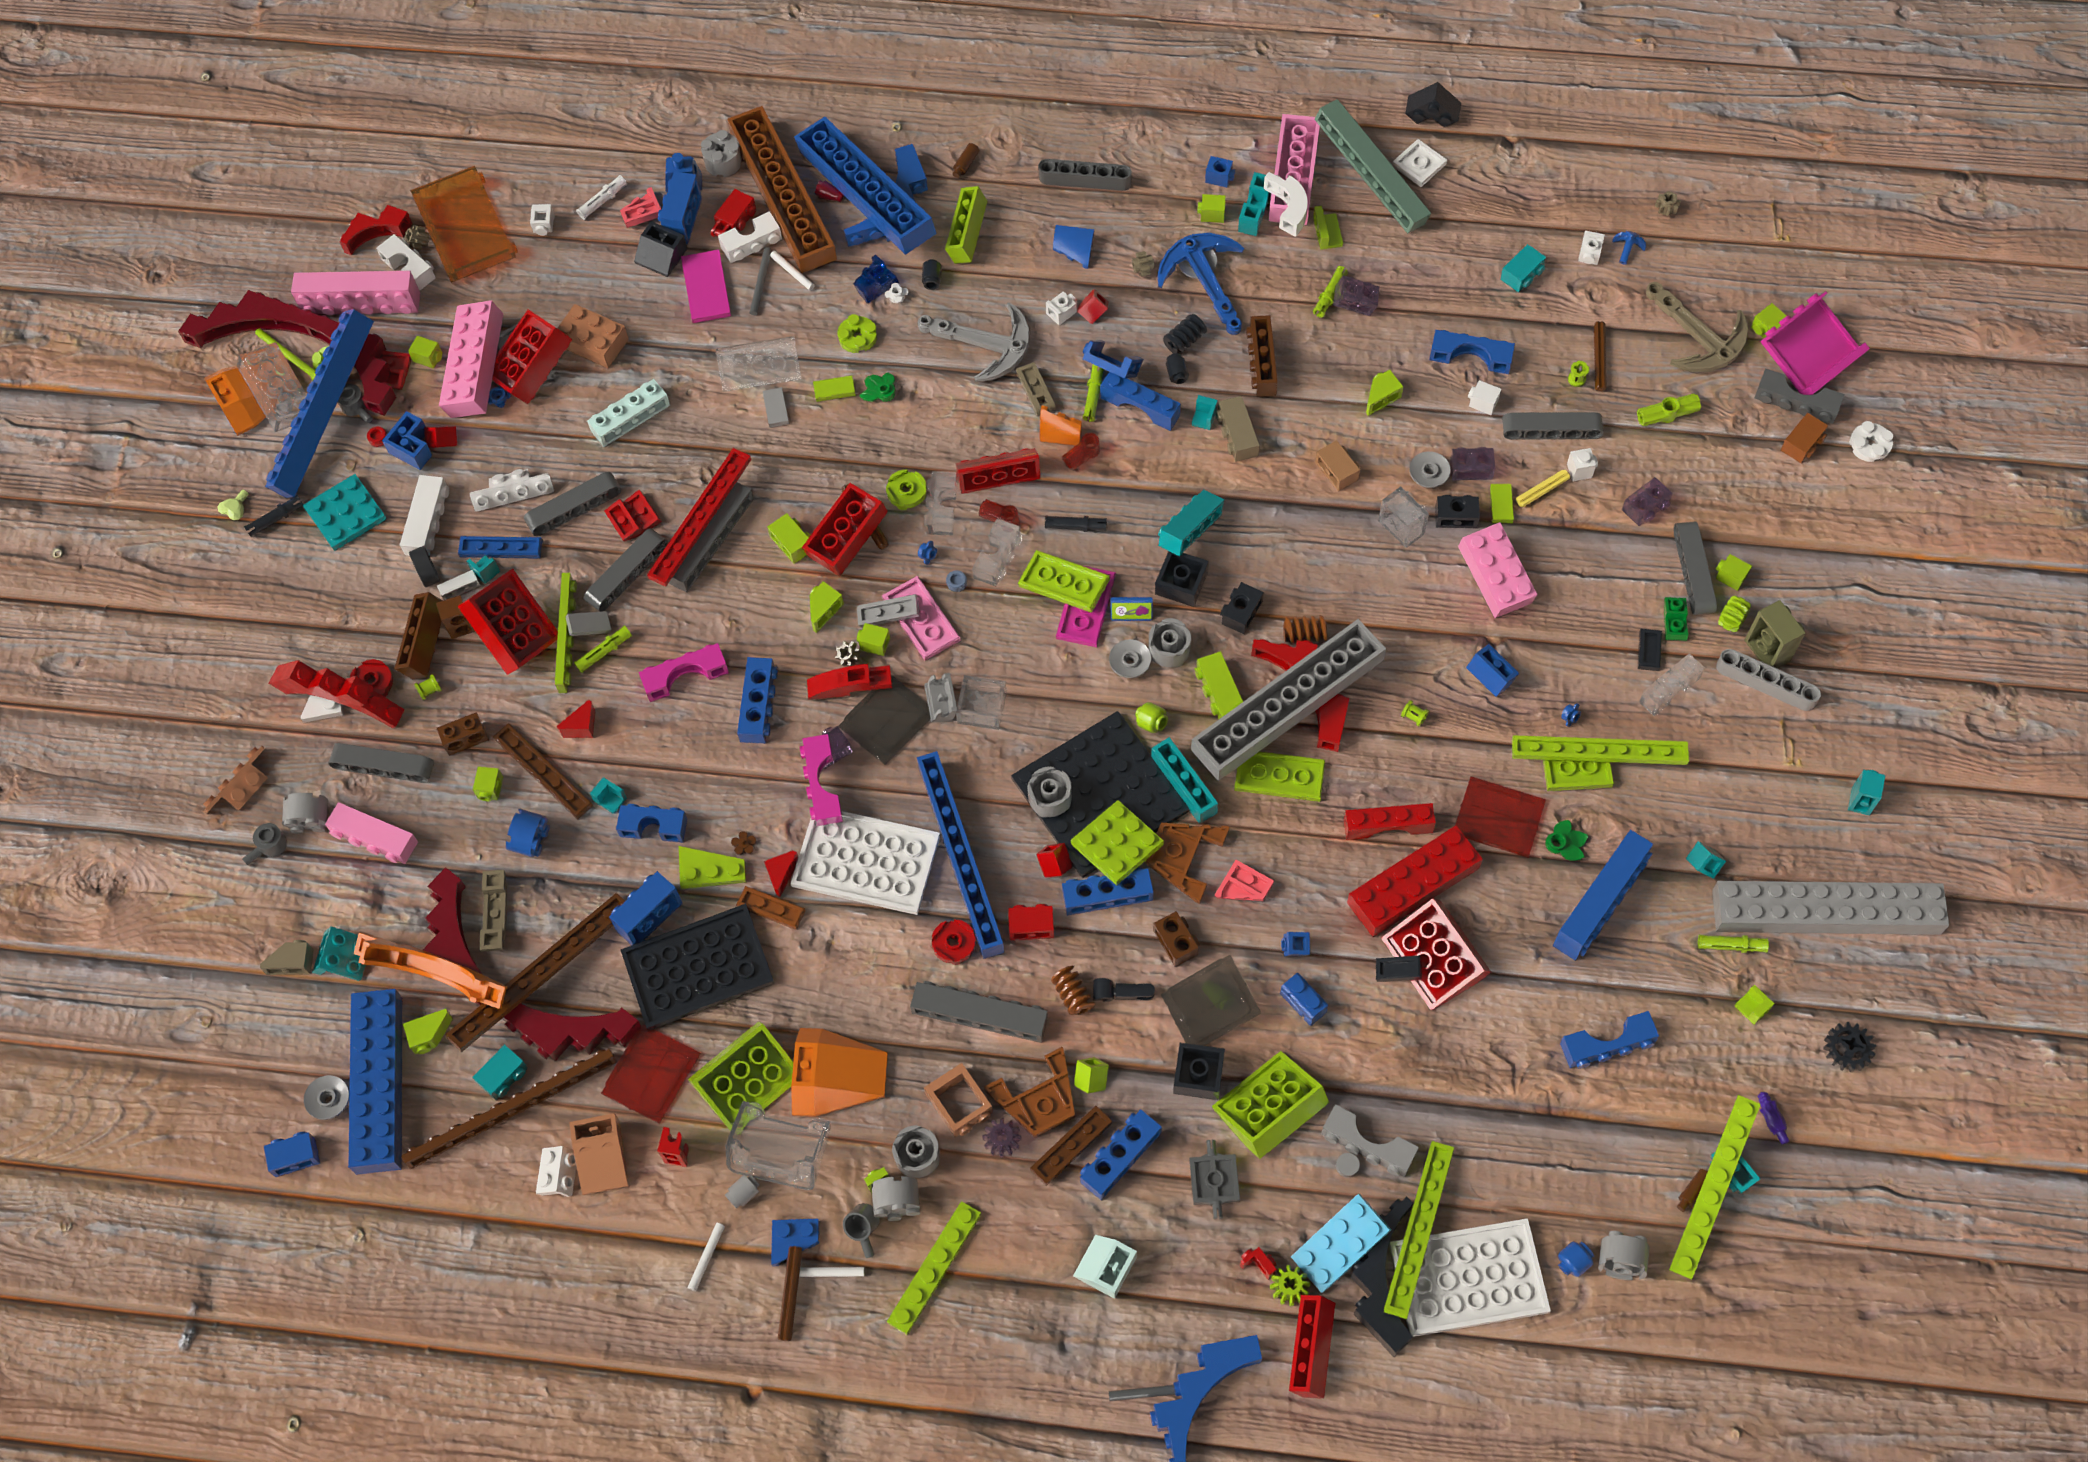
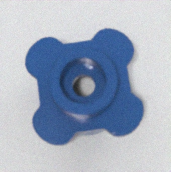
[488,387,511,408]
[918,541,937,565]
[1561,703,1581,727]

